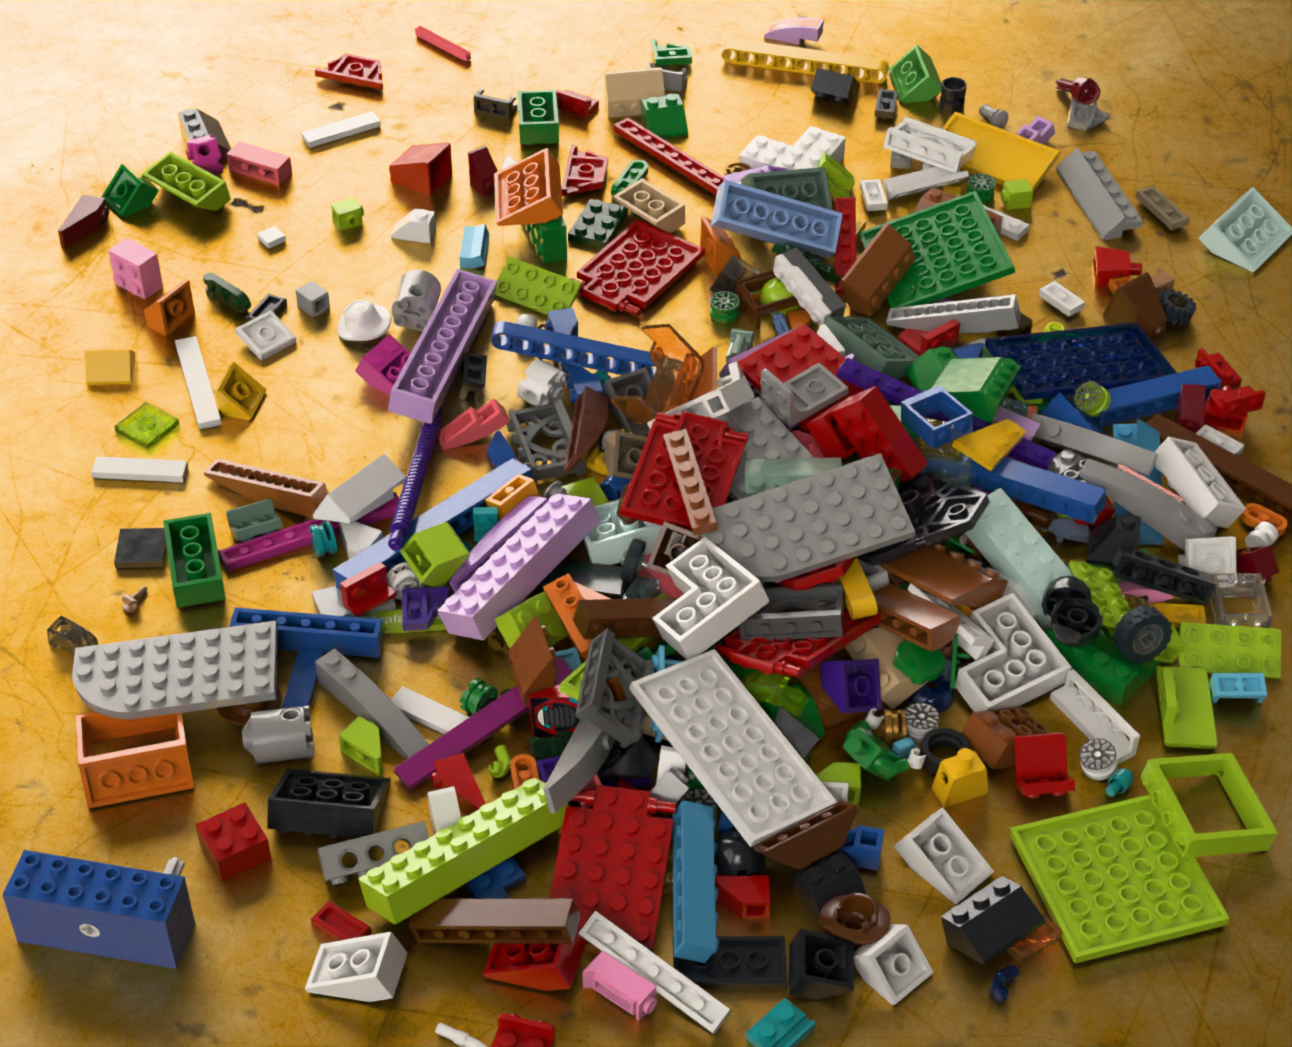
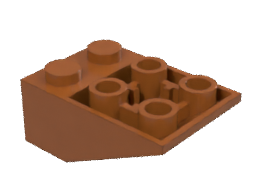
[508,617,557,707]
[961,706,1048,770]

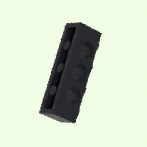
[1111,545,1216,606]

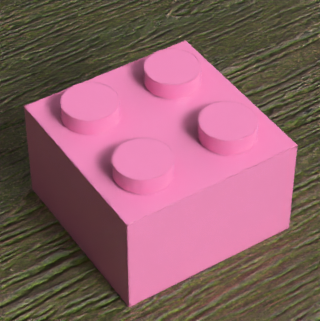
[108,238,163,299]

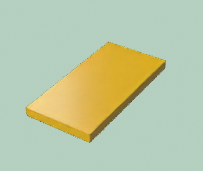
[942,112,1060,192]

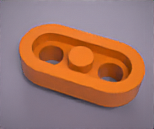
[1241,503,1288,537]
[510,754,539,790]

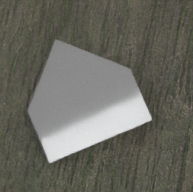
[1066,100,1110,130]

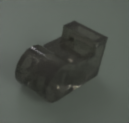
[47,615,98,655]

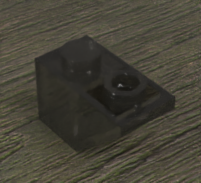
[709,255,759,298]

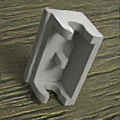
[646,62,687,92]

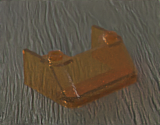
[610,324,704,427]

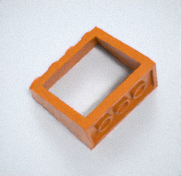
[76,712,194,809]

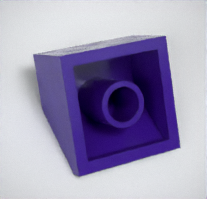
[821,659,882,713]

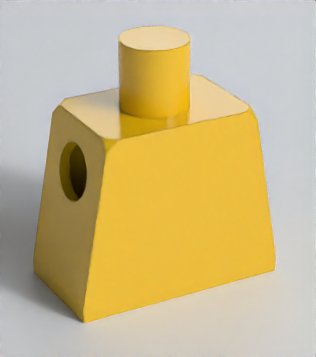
[932,748,988,808]

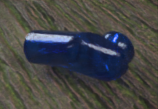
[989,964,1019,1002]

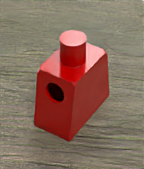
[1092,246,1142,288]
[1203,386,1248,434]

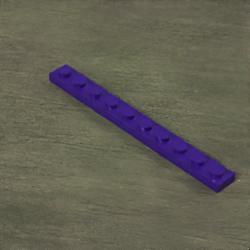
[836,358,1056,470]

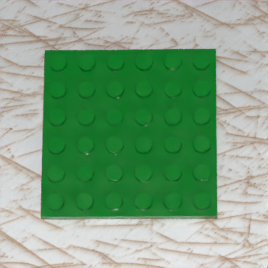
[858,191,1016,308]

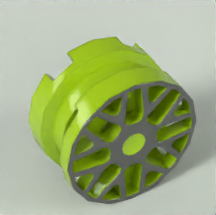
[1074,381,1111,417]

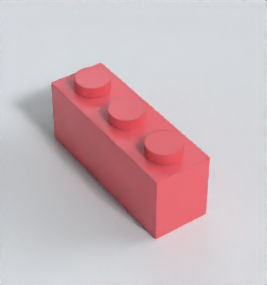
[226,141,292,186]

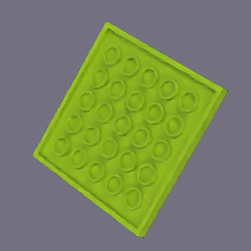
[1009,795,1230,964]

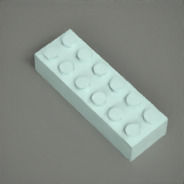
[965,488,1074,631]

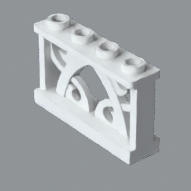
[883,117,977,173]

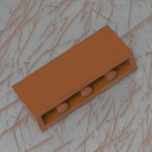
[873,584,960,652]

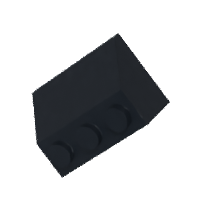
[941,876,1046,965]

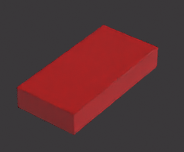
[311,901,372,941]

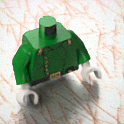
[843,708,926,781]

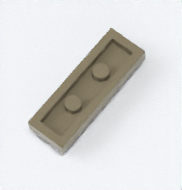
[1136,186,1189,230]

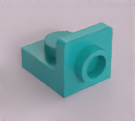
[473,507,498,544]

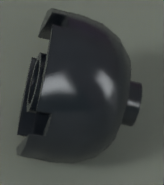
[1041,576,1093,617]
[1051,597,1103,647]
[714,826,765,875]

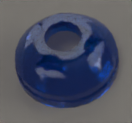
[908,676,954,713]

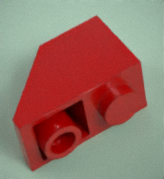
[715,874,771,919]

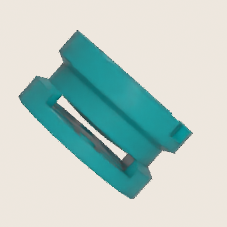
[309,521,337,558]

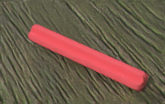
[415,25,471,62]

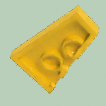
[952,419,1027,472]

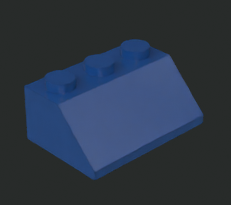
[1041,392,1108,460]

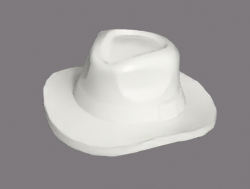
[337,299,391,341]

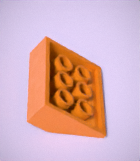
[494,148,563,226]

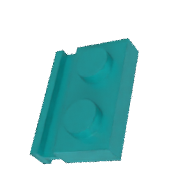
[746,997,816,1047]

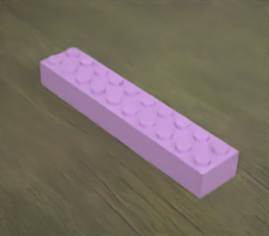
[388,269,497,424]

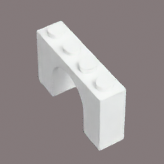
[647,376,755,429]

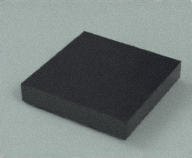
[114,528,167,568]

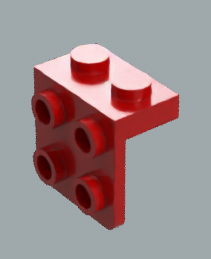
[898,319,960,356]
[1014,732,1075,798]

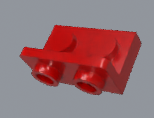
[556,89,599,118]
[1195,348,1242,388]
[1209,385,1266,419]
[340,562,396,617]
[491,1013,556,1047]

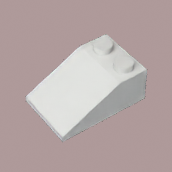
[894,807,994,905]
[305,932,408,1002]

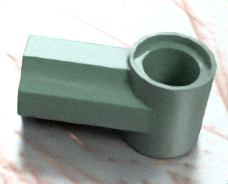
[726,328,754,362]

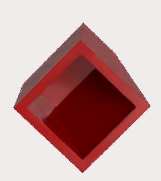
[389,142,453,196]

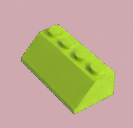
[141,151,231,211]

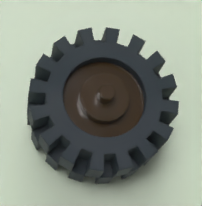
[1159,289,1196,326]

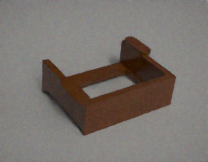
[735,270,799,329]

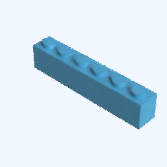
[673,800,719,963]

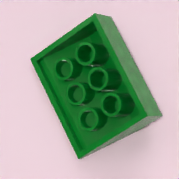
[931,357,1021,423]
[1045,626,1163,707]

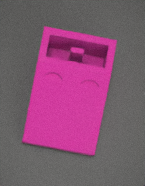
[355,334,411,395]

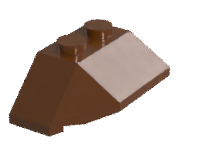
[753,801,858,870]

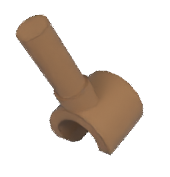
[122,586,147,613]

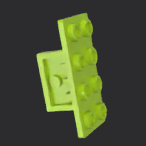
[495,257,582,316]
[1068,560,1131,637]
[1178,622,1281,679]
[1155,666,1217,749]

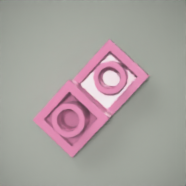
[1118,581,1173,604]

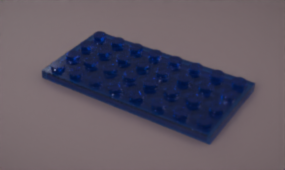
[984,322,1177,401]

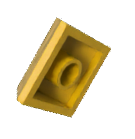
[85,349,136,385]
[215,361,267,420]

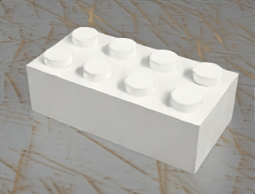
[1154,436,1246,528]

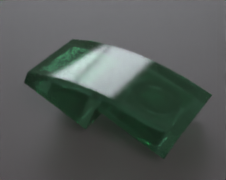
[528,731,574,764]

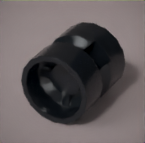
[939,77,967,114]

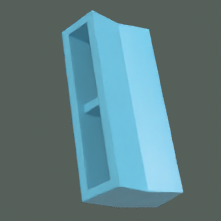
[459,224,490,269]

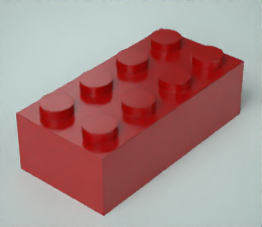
[831,386,928,483]

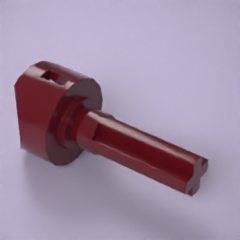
[1055,77,1101,104]

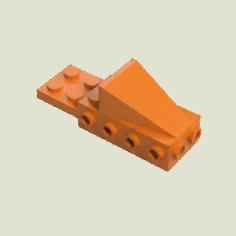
[543,573,627,702]

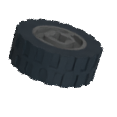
[1113,605,1172,663]

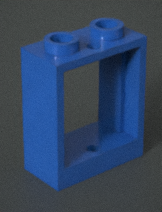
[901,385,973,449]

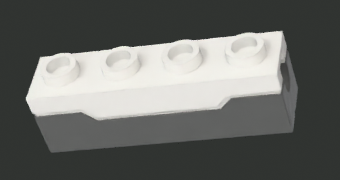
[773,247,846,326]

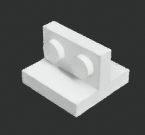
[1178,536,1236,587]

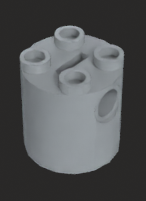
[391,269,441,331]
[242,705,314,764]

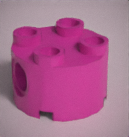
[185,134,223,175]

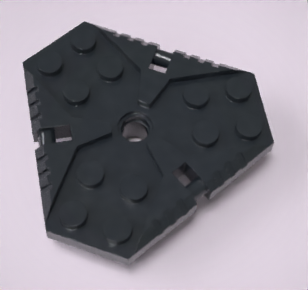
[857,472,990,566]

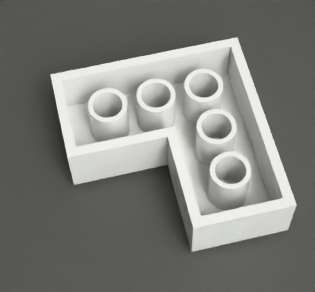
[739,126,846,170]
[652,537,770,660]
[955,593,1071,712]

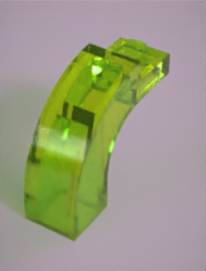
[739,671,810,717]

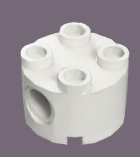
[517,359,566,407]

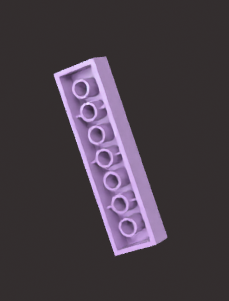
[437,494,600,640]

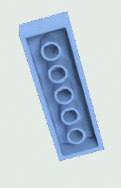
[711,180,843,258]

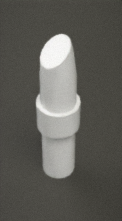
[435,1022,488,1047]

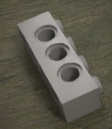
[317,821,429,886]

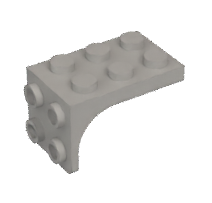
[760,363,848,427]

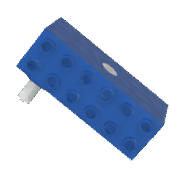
[2,850,195,969]

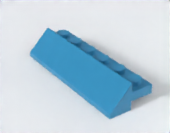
[1113,418,1163,545]

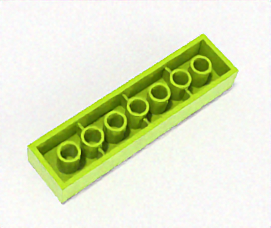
[358,778,569,925]

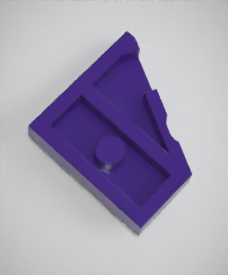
[402,586,450,631]

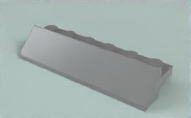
[1056,147,1143,240]

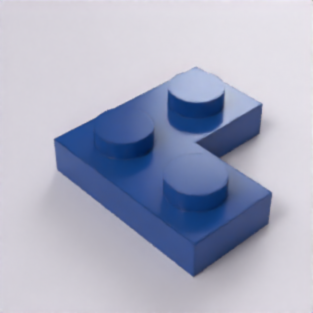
[465,857,526,899]

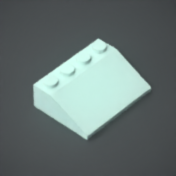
[1198,187,1292,272]
[583,499,662,565]

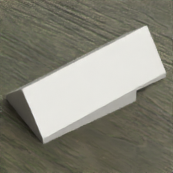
[313,453,406,523]

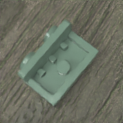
[226,499,282,541]

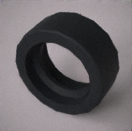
[920,728,970,776]

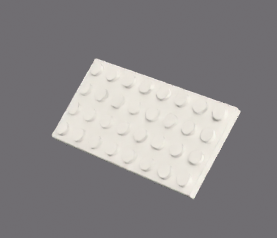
[629,649,837,847]

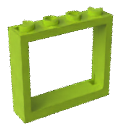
[1140,753,1278,858]

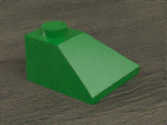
[101,164,159,217]

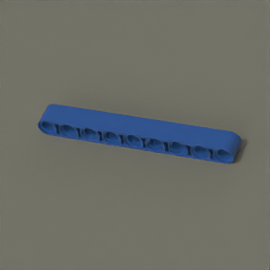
[491,321,685,386]

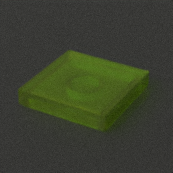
[114,402,180,449]

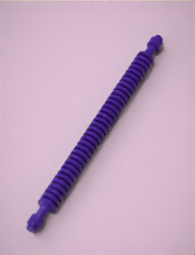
[388,406,443,551]

